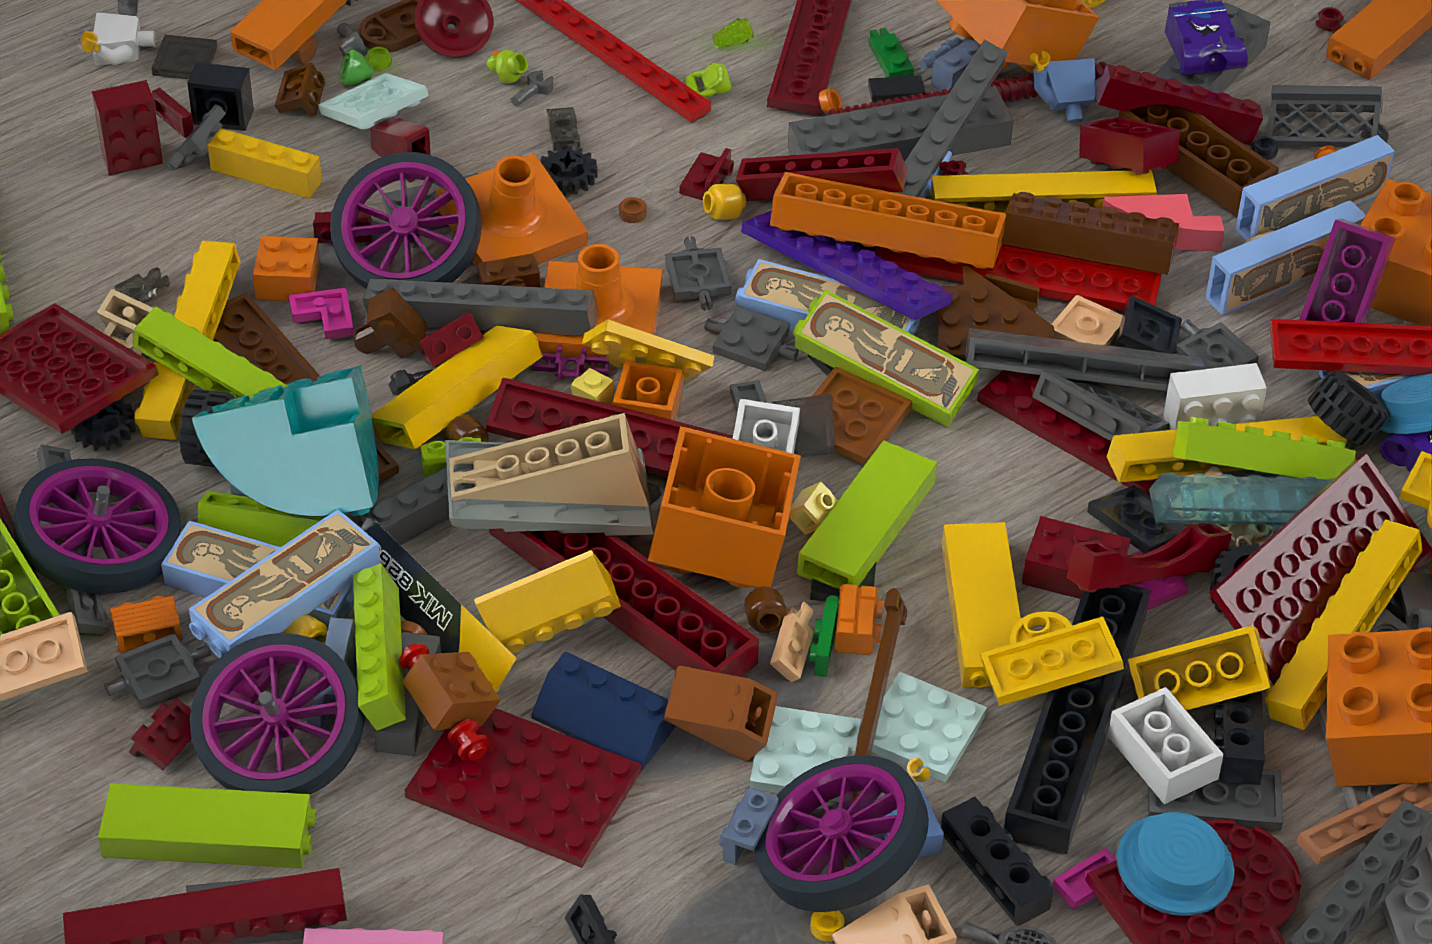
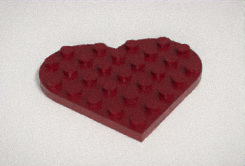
[1085,819,1302,944]

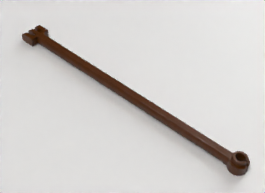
[827,588,908,874]

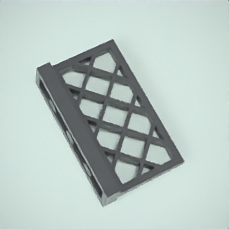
[1267,85,1383,147]
[1032,369,1169,441]

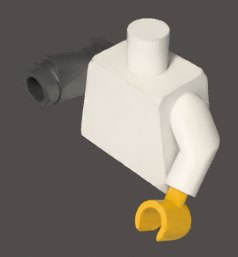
[80,0,156,66]

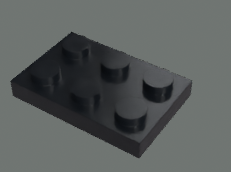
[1087,485,1190,553]

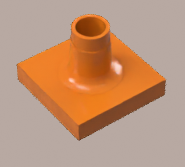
[435,153,588,269]
[535,244,663,358]

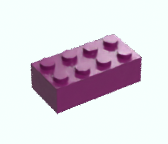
[1299,219,1396,323]

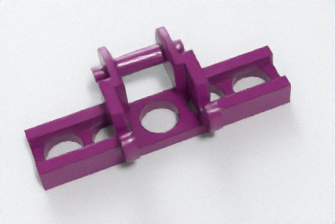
[532,346,610,381]

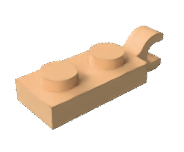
[770,602,814,682]

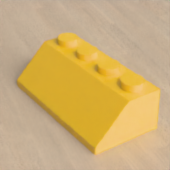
[474,550,621,654]
[1128,625,1271,711]

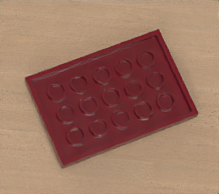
[0,303,159,434]
[405,708,641,868]

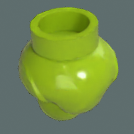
[486,49,528,84]

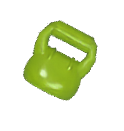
[685,63,732,98]

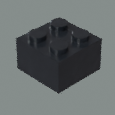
[187,62,254,131]

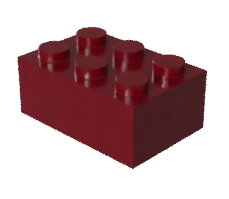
[92,80,163,175]
[1079,116,1180,174]
[1022,516,1131,599]

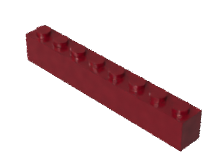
[63,868,347,944]

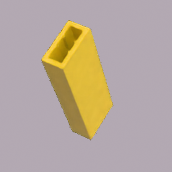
[371,325,543,449]
[942,522,1021,688]

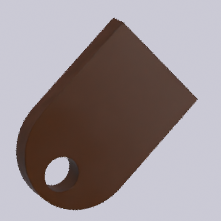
[360,0,421,53]

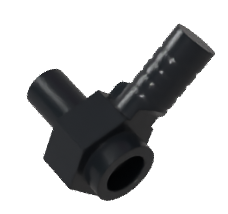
[388,369,433,395]

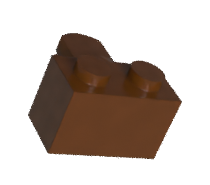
[477,253,540,288]
[354,287,427,358]

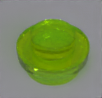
[365,47,392,71]

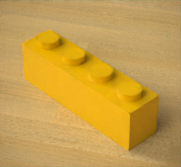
[208,128,322,199]

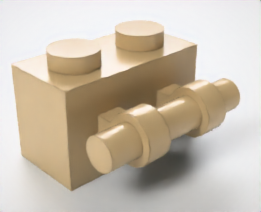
[96,288,153,358]

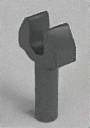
[511,70,553,107]

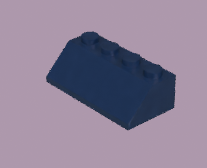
[531,651,676,771]

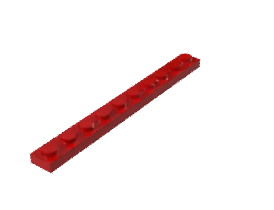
[516,0,711,123]

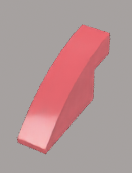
[1103,194,1225,251]

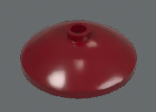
[414,0,494,58]

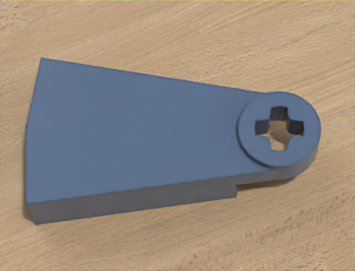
[307,617,357,730]

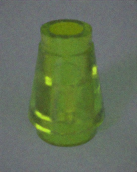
[712,18,754,49]

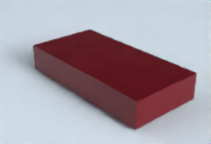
[152,87,194,139]

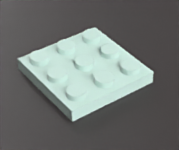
[318,73,429,129]
[871,672,987,783]
[750,706,861,802]

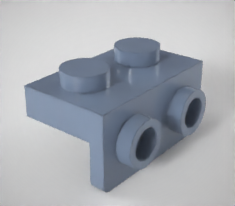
[719,787,778,865]

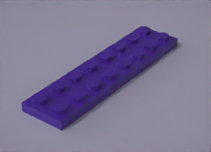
[741,210,953,320]

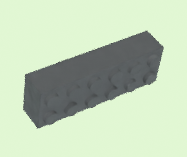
[1154,2,1271,115]

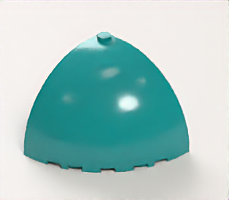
[192,365,379,516]

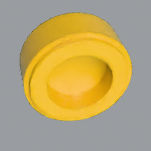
[810,910,845,942]

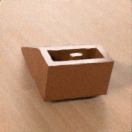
[664,666,778,762]

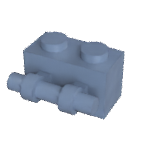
[919,37,980,92]

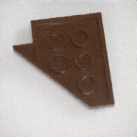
[936,266,1055,361]

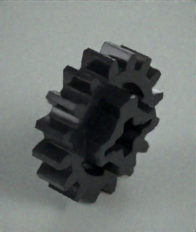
[540,146,598,196]
[71,398,136,451]

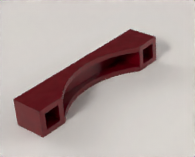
[1096,64,1263,146]
[1067,521,1232,592]

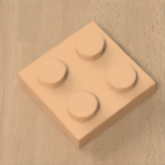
[1052,295,1123,346]

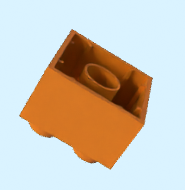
[936,0,1100,74]
[1361,179,1432,326]
[648,426,801,588]
[1326,627,1432,787]

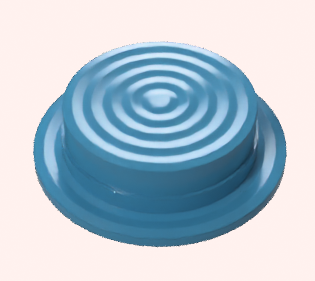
[1380,373,1432,434]
[1116,812,1234,916]

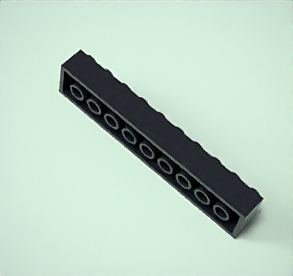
[1004,584,1151,854]

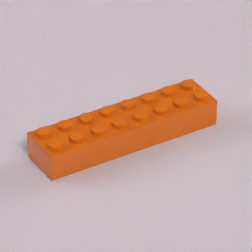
[770,172,1006,269]

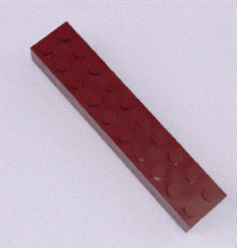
[489,528,759,677]

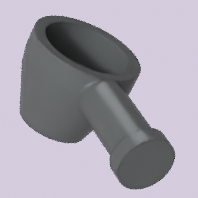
[337,23,367,57]

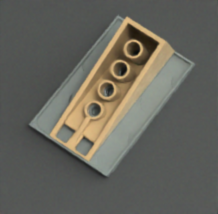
[445,413,654,536]

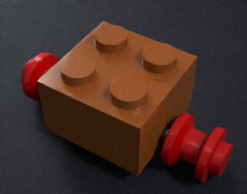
[399,643,501,761]

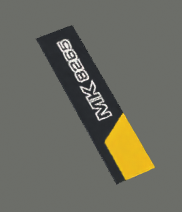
[361,515,517,692]

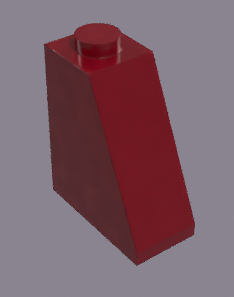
[370,117,431,183]

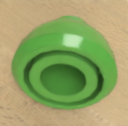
[339,49,373,86]

